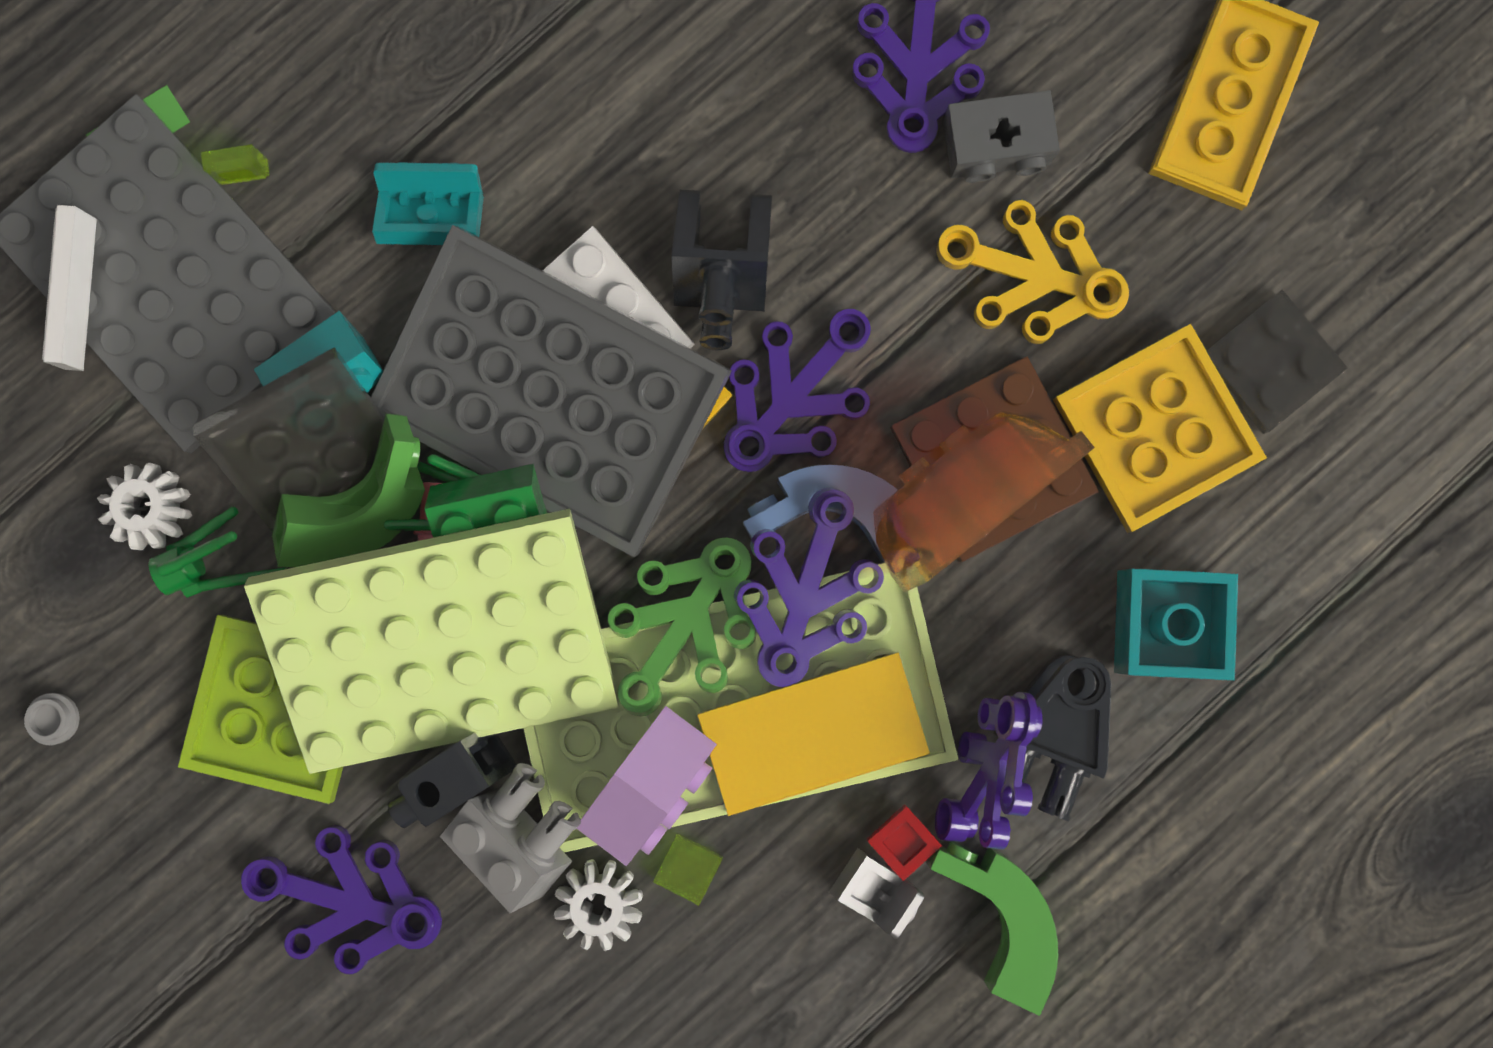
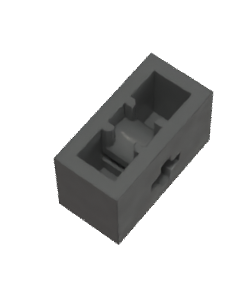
[943,90,1060,183]

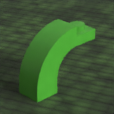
[272,414,425,568]
[925,841,1058,1016]

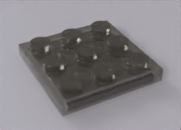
[193,347,385,532]

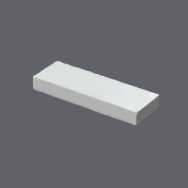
[42,205,97,371]

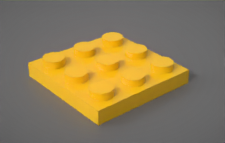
[1053,324,1267,533]

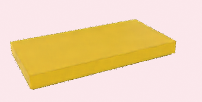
[1148,0,1319,211]
[697,652,930,816]

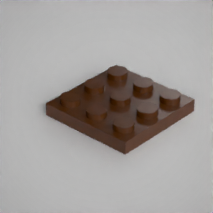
[890,356,1099,563]

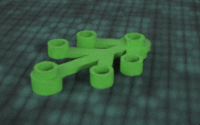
[608,538,756,717]

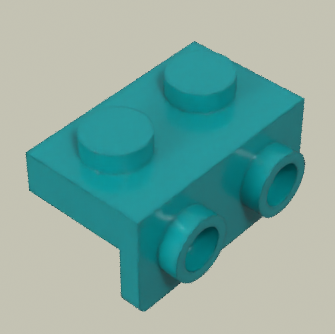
[372,162,484,245]

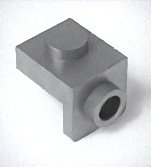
[829,848,924,939]

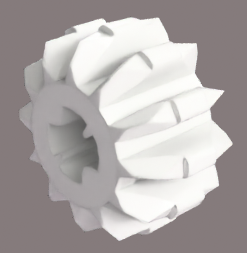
[97,463,192,550]
[554,859,643,951]

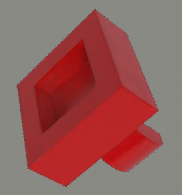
[867,804,942,881]

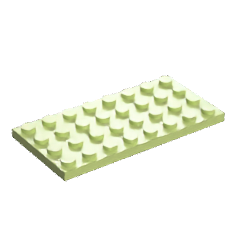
[524,557,958,853]

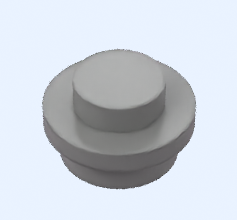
[24,693,80,745]

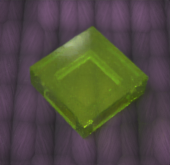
[201,144,270,185]
[653,833,723,906]

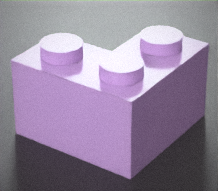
[577,706,717,866]

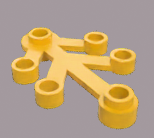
[936,200,1129,344]

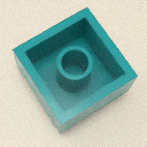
[1114,569,1238,681]

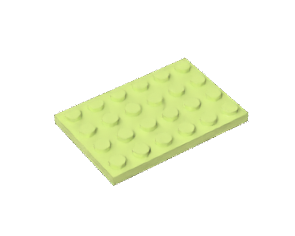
[244,509,619,774]

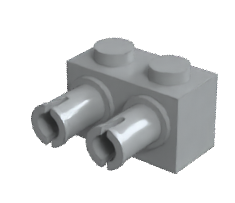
[440,763,581,913]

